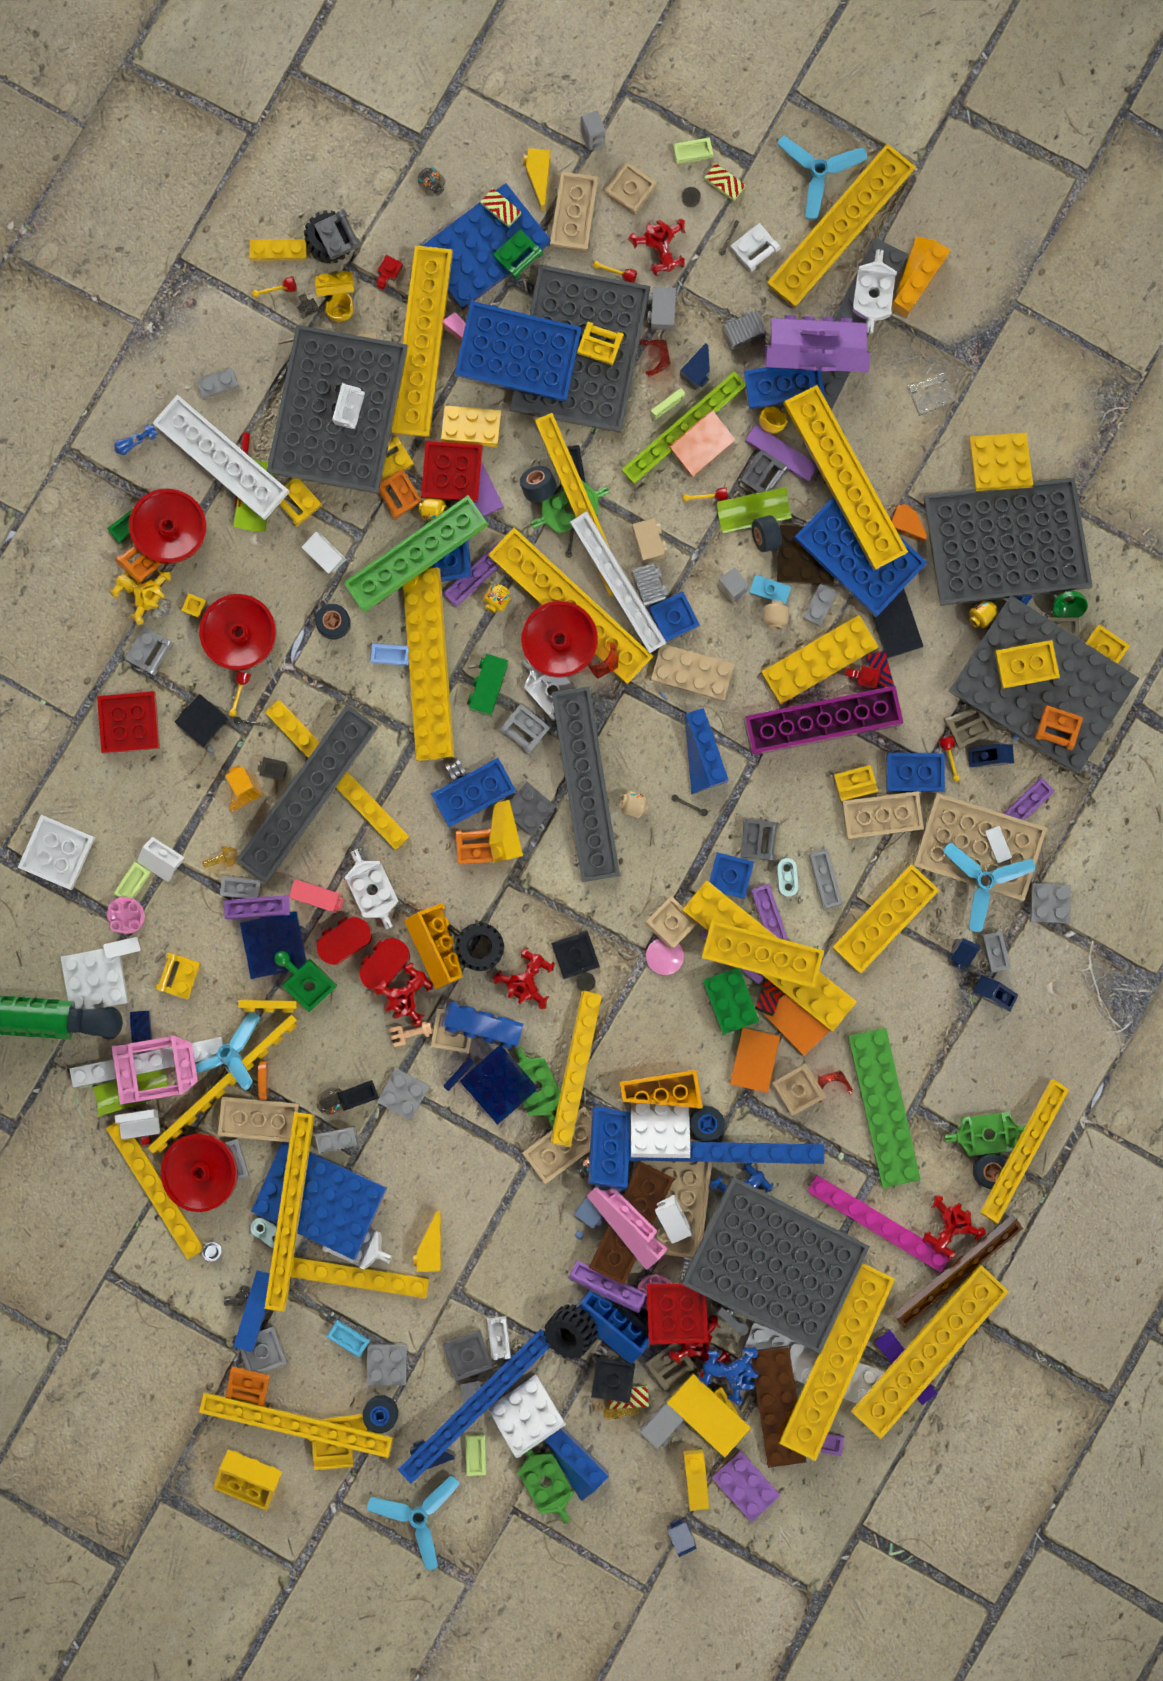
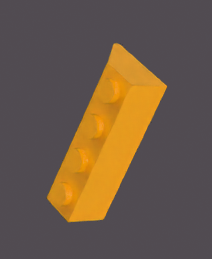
[891,236,951,318]
[225,765,265,812]
[404,902,463,990]
[619,1069,703,1108]

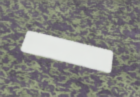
[986,826,1012,863]
[103,937,141,958]

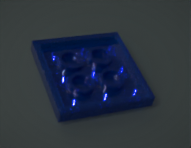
[240,911,307,979]
[460,1044,539,1125]

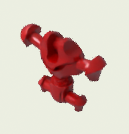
[628,219,686,276]
[492,947,555,1009]
[373,962,433,1027]
[922,1195,986,1261]
[669,1315,731,1377]

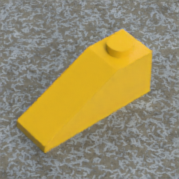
[523,148,551,212]
[490,800,523,863]
[413,1210,442,1272]
[683,1449,709,1511]

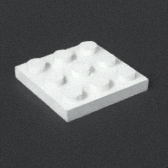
[18,815,95,890]
[61,949,129,1010]
[631,1102,690,1158]
[488,1375,566,1458]

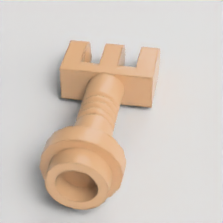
[389,1021,433,1047]

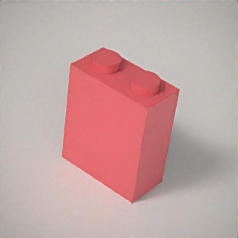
[289,879,345,913]

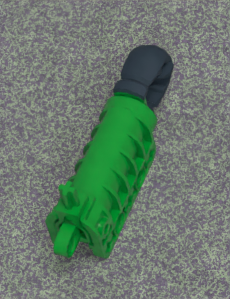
[0,996,123,1040]

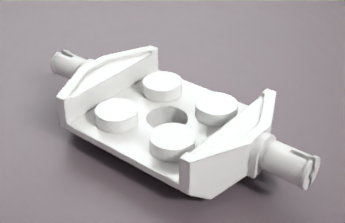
[853,249,897,334]
[522,659,576,721]
[345,849,399,930]
[323,1228,392,1269]

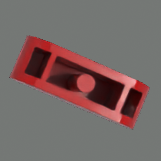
[317,917,372,965]
[359,938,410,990]

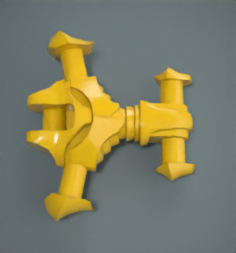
[109,570,171,625]

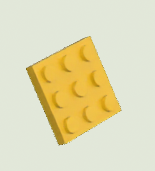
[969,433,1033,491]

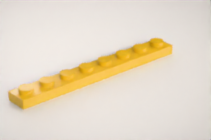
[550,991,602,1147]
[979,1079,1069,1224]
[106,1123,204,1260]
[291,1257,430,1299]

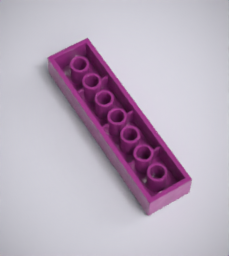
[743,686,904,756]

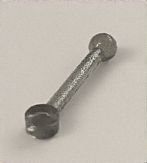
[719,220,740,256]
[565,528,574,558]
[234,717,274,729]
[671,794,708,816]

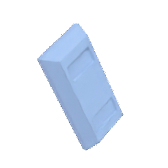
[370,643,409,666]

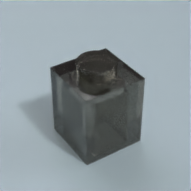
[257,757,288,782]

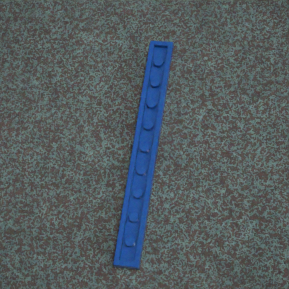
[629,1141,824,1164]
[397,1329,550,1484]

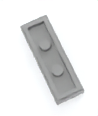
[809,849,843,910]

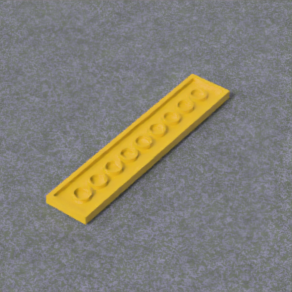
[766,143,916,308]
[391,246,453,438]
[783,385,908,570]
[488,528,653,685]
[403,568,455,761]
[682,880,857,1032]
[779,1263,895,1461]
[851,1264,1009,1439]

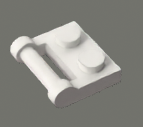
[730,223,781,272]

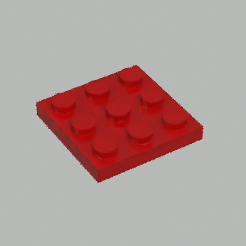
[421,441,483,503]
[97,691,160,754]
[647,1283,708,1345]

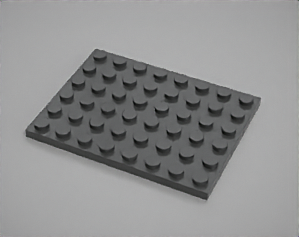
[510,265,650,433]
[267,325,408,494]
[923,477,1093,606]
[948,596,1139,774]
[681,1177,870,1353]

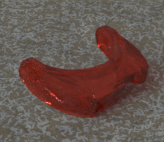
[640,339,671,377]
[588,642,619,679]
[817,1070,853,1103]

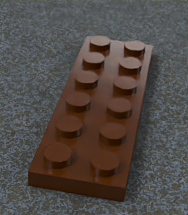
[589,1161,675,1285]
[751,1345,807,1468]

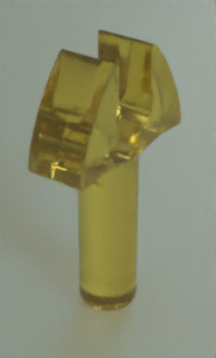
[202,846,238,868]
[603,1407,641,1419]

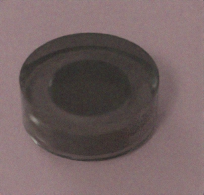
[682,187,701,207]
[576,972,596,991]

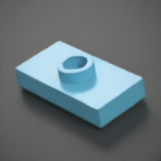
[749,575,791,605]
[326,1319,370,1358]

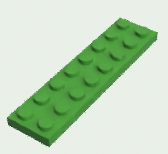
[344,495,489,613]
[848,1028,921,1188]

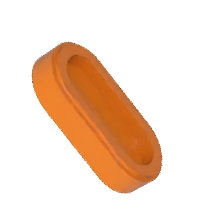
[258,1061,268,1100]

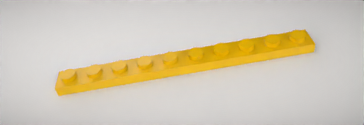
[535,413,614,597]
[265,699,410,850]
[148,1014,299,1153]
[264,1112,315,1312]
[199,1392,394,1458]

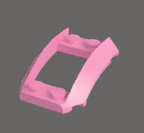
[112,1036,198,1104]

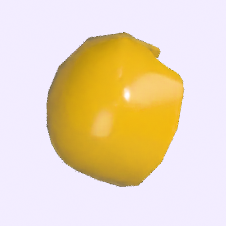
[326,293,354,323]
[759,406,788,434]

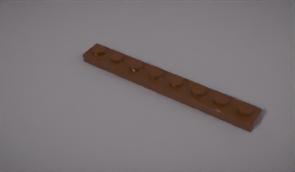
[893,1215,1023,1328]

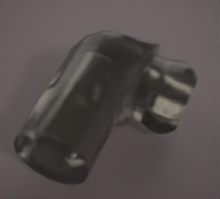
[224,1286,250,1306]

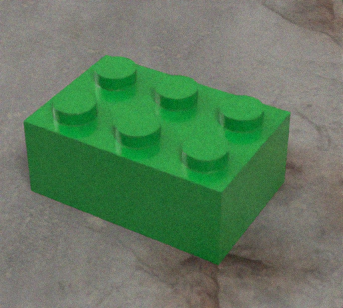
[702,968,760,1035]

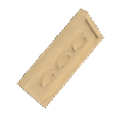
[550,171,598,252]
[651,644,734,701]
[842,791,924,839]
[218,1097,300,1142]
[522,1106,592,1184]

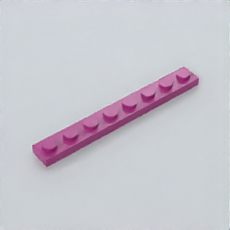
[807,1174,948,1272]

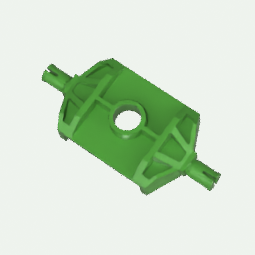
[531,480,610,535]
[509,1046,561,1127]
[944,1112,1026,1156]
[517,1449,574,1524]

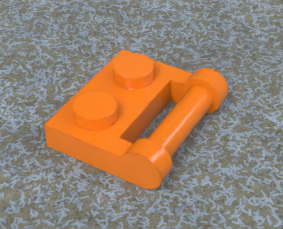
[379,469,422,520]
[115,545,163,584]
[1035,705,1083,751]
[456,828,494,865]
[226,1366,270,1406]

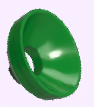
[1053,591,1088,618]

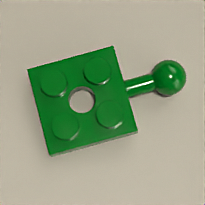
[274,951,337,1012]

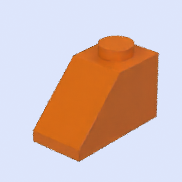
[891,504,927,543]

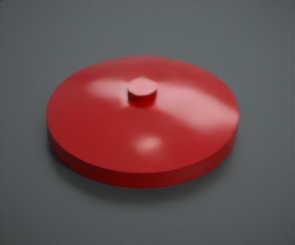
[129,489,207,564]
[199,594,277,671]
[521,601,598,678]
[161,1133,238,1212]

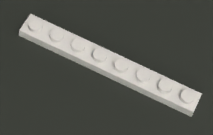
[570,512,667,653]
[70,1037,224,1088]

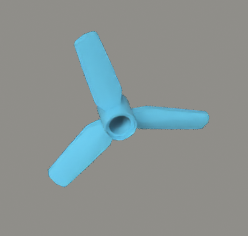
[778,136,867,220]
[943,843,1035,932]
[195,1012,260,1090]
[367,1476,460,1570]

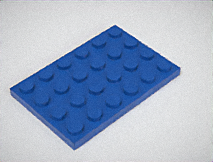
[422,183,551,310]
[455,301,582,402]
[794,497,927,618]
[251,1142,388,1260]

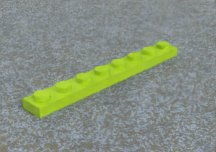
[621,371,746,485]

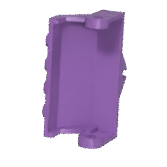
[764,315,871,372]

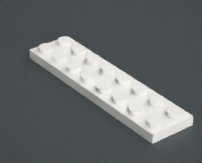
[153,395,290,520]
[740,1322,885,1404]

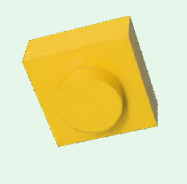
[181,593,207,619]

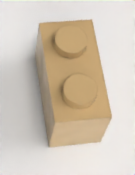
[632,518,667,564]

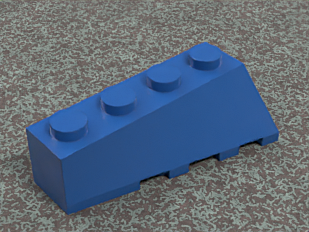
[685,708,729,795]
[441,1002,523,1049]
[577,1291,649,1364]
[544,1427,609,1501]

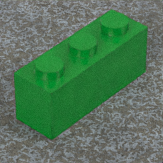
[467,653,509,717]

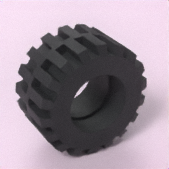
[304,210,351,264]
[455,922,504,971]
[544,1304,598,1360]

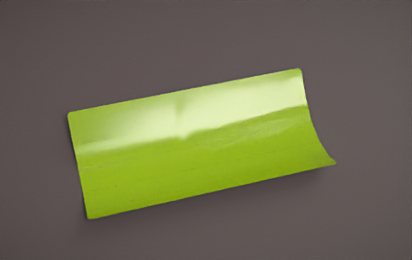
[233,459,275,532]
[717,487,792,533]
[93,1069,168,1117]

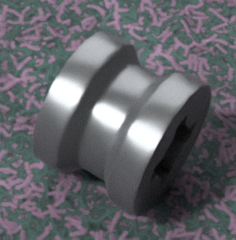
[445,758,467,782]

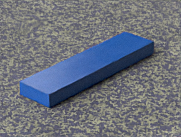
[233,1270,270,1352]

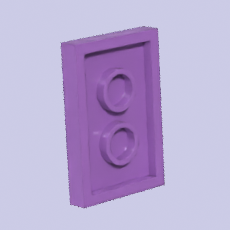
[711,1450,780,1522]

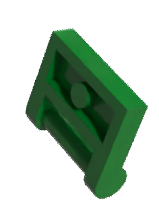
[493,229,544,279]

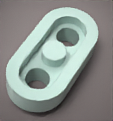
[777,858,798,897]
[251,1217,277,1248]

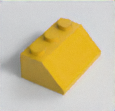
[213,1449,282,1511]

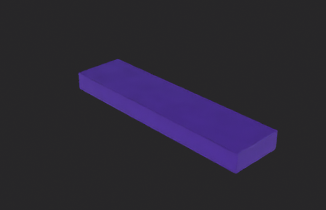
[874,1329,938,1405]

